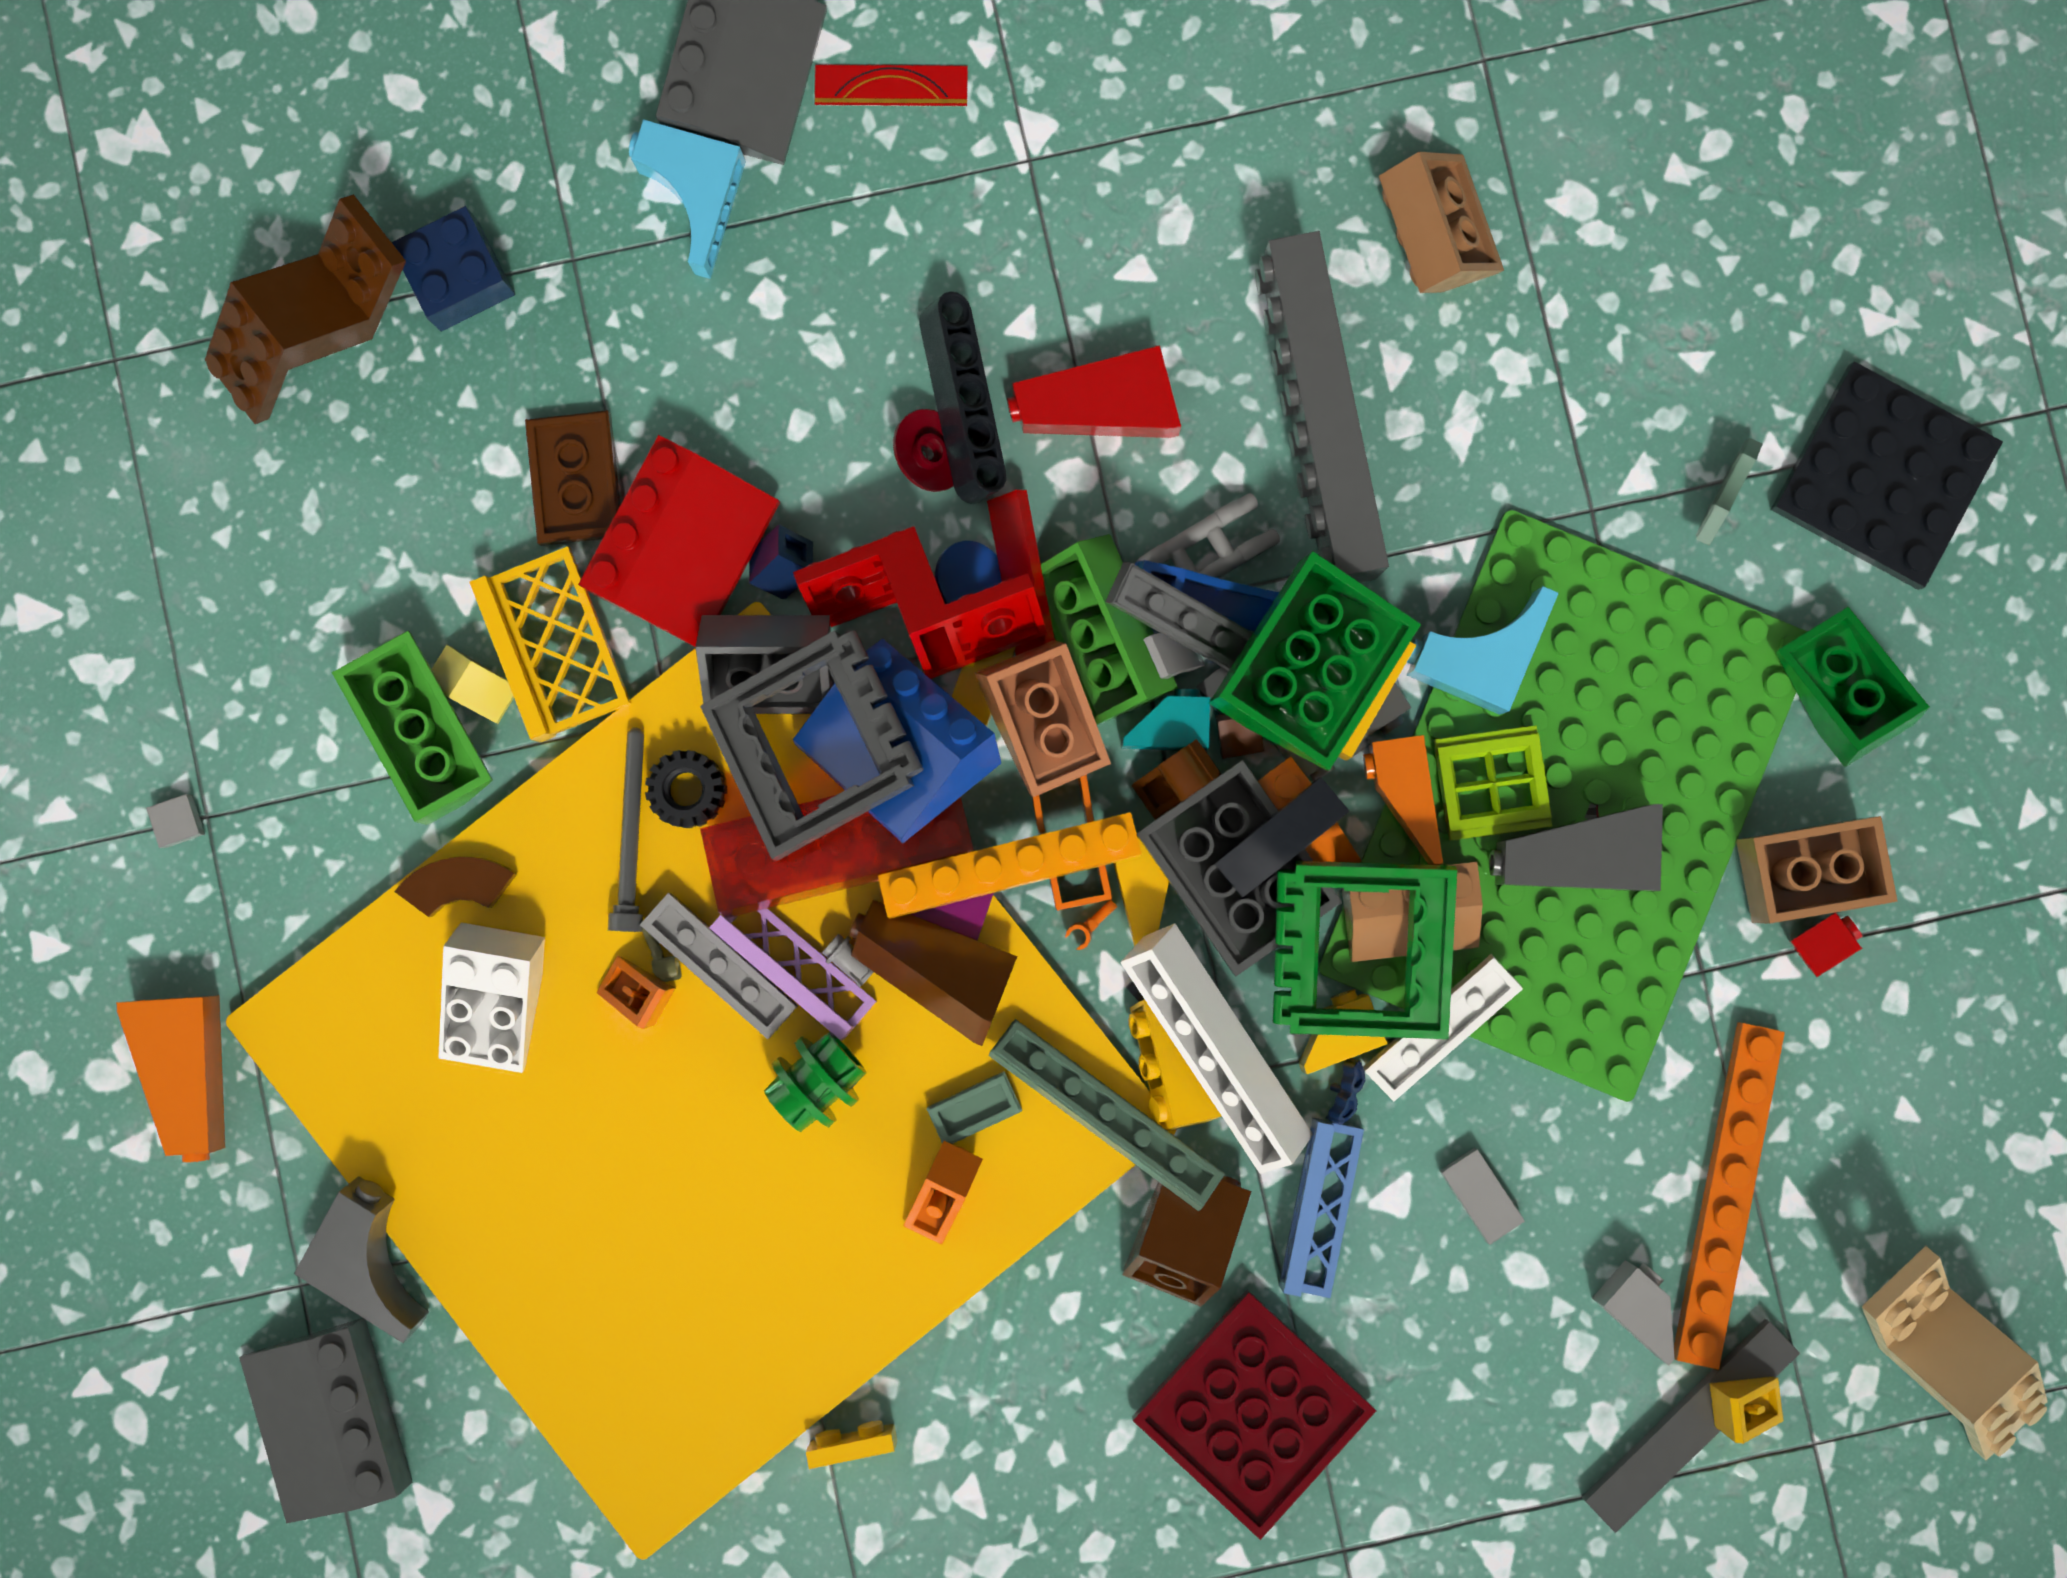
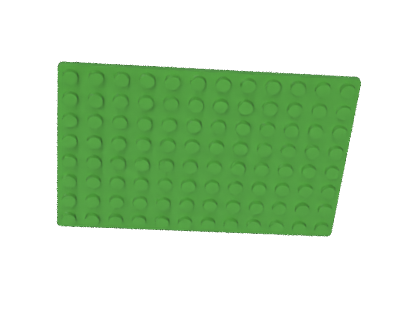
[1318,510,1808,1102]

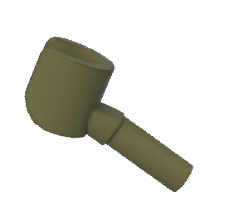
[642,928,682,982]

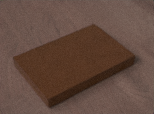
[525,410,621,546]

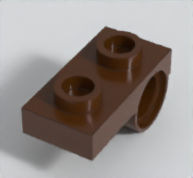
[1131,739,1221,820]

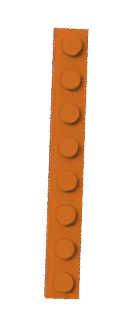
[1674,1022,1785,1370]

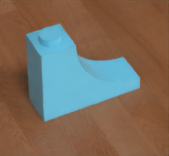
[629,119,746,279]
[1407,586,1558,715]

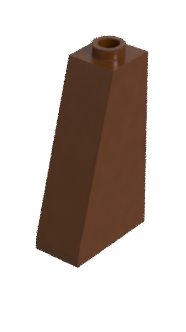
[849,900,1017,1046]

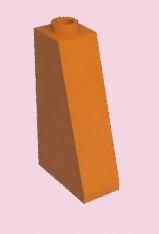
[116,995,225,1162]

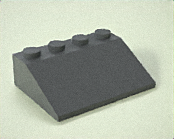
[656,0,827,165]
[1137,760,1342,977]
[239,1318,413,1523]

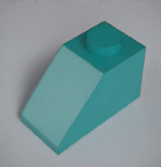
[1122,689,1210,751]

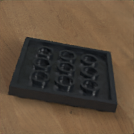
[1770,361,2003,590]

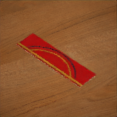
[815,65,968,106]

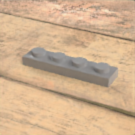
[640,893,798,1039]

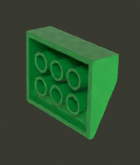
[1209,551,1421,771]

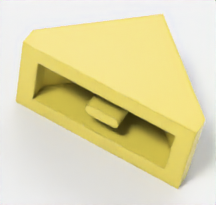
[431,645,514,724]

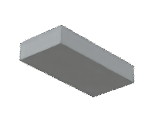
[1439,1147,1525,1245]

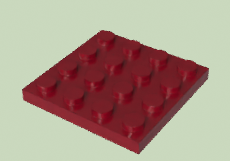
[1132,1289,1377,1540]

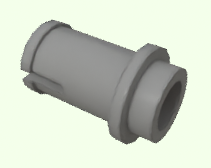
[822,934,874,988]

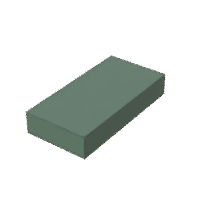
[926,1071,1022,1144]

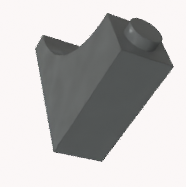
[294,1176,429,1343]

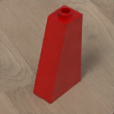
[1006,345,1181,438]

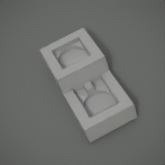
[1144,633,1205,679]

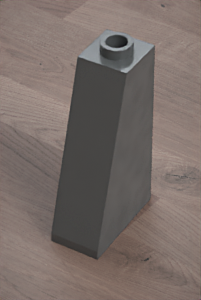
[1489,804,1663,891]

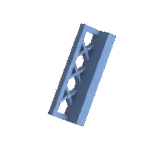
[1279,1118,1364,1298]

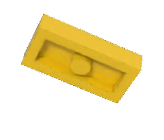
[806,1420,897,1469]

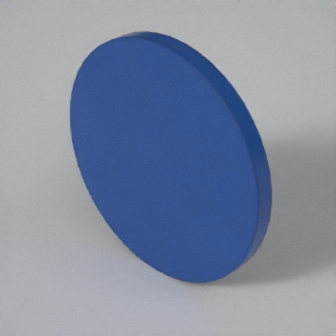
[935,540,1002,605]

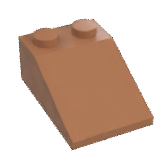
[975,640,1111,797]

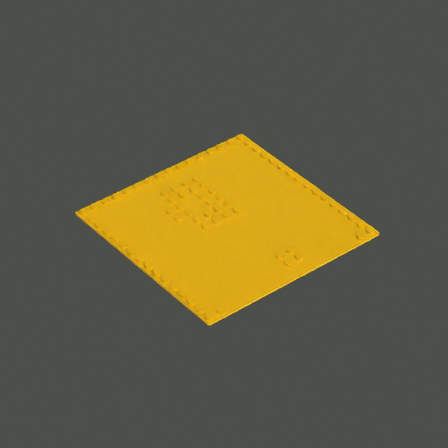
[226,602,1177,1560]

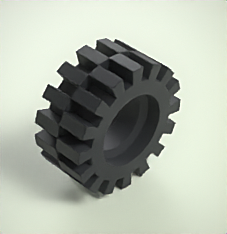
[645,750,727,828]

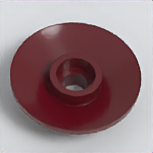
[893,409,954,492]

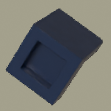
[749,524,813,599]

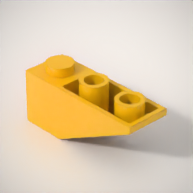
[1128,999,1222,1131]

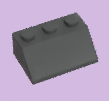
[695,615,832,714]

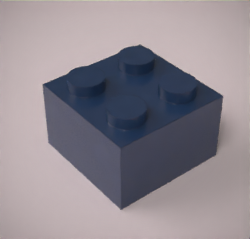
[392,206,515,332]

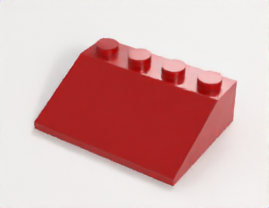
[578,435,780,647]

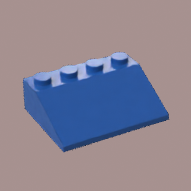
[793,638,1001,843]

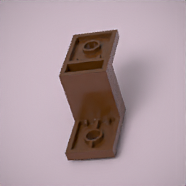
[205,194,406,424]

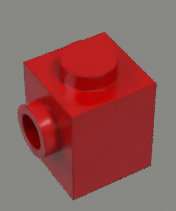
[1789,913,1863,977]

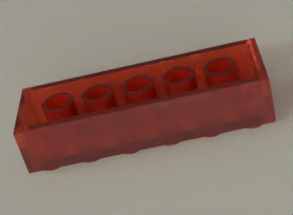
[700,795,975,918]

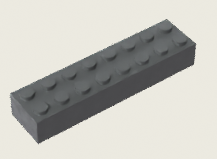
[1255,231,1389,583]

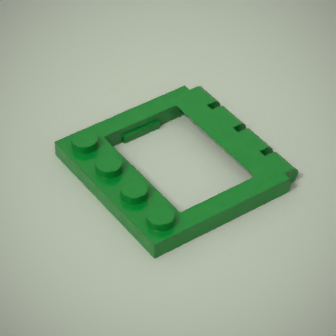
[1273,861,1457,1040]

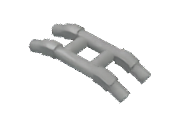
[1133,493,1280,578]

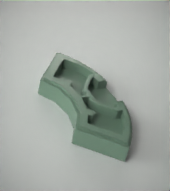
[1695,438,1762,546]

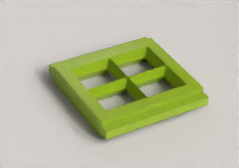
[1434,725,1552,841]

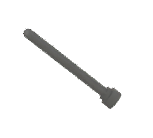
[607,727,644,932]

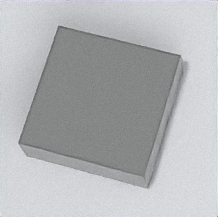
[146,794,205,848]

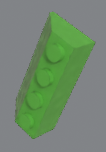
[1041,534,1178,726]
[331,631,493,825]

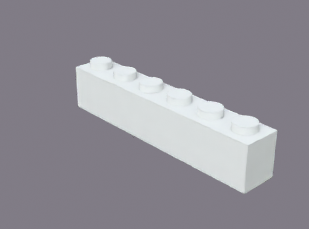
[1120,923,1313,1174]

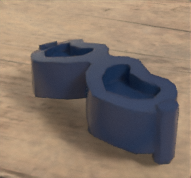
[1325,1058,1366,1125]

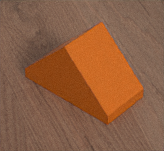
[596,956,676,1029]

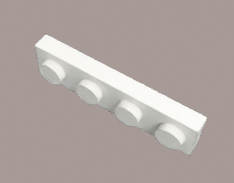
[1363,954,1523,1102]

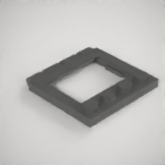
[700,630,923,861]

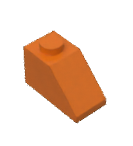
[903,1141,983,1244]

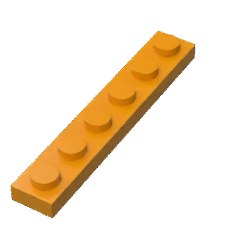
[877,812,1142,919]

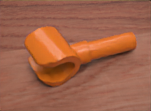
[1065,900,1117,950]

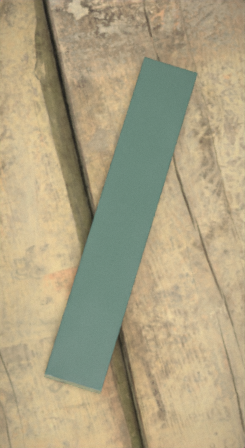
[988,1019,1225,1211]

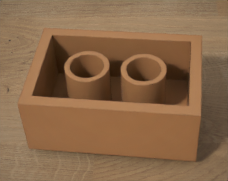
[1736,816,1898,924]

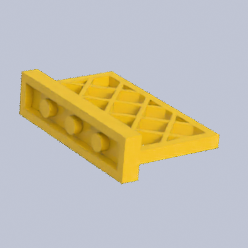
[469,546,632,742]

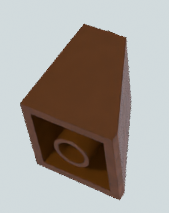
[1122,1176,1252,1307]

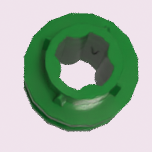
[764,1032,867,1132]

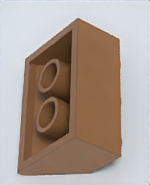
[1379,152,1504,293]
[1341,862,1483,962]

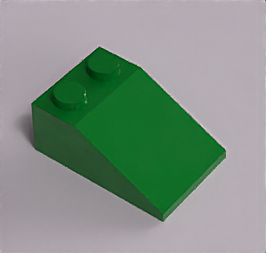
[1776,607,1930,767]

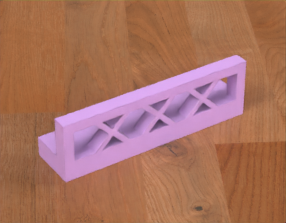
[709,891,877,1041]

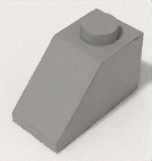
[1592,1260,1675,1365]

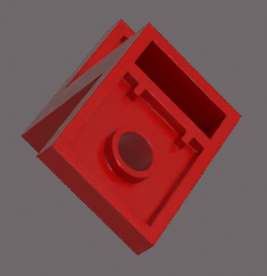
[793,526,1048,679]

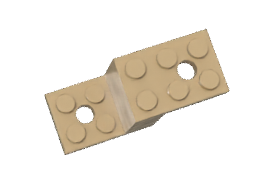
[1862,1246,2048,1460]

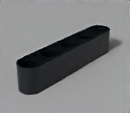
[919,291,1006,504]

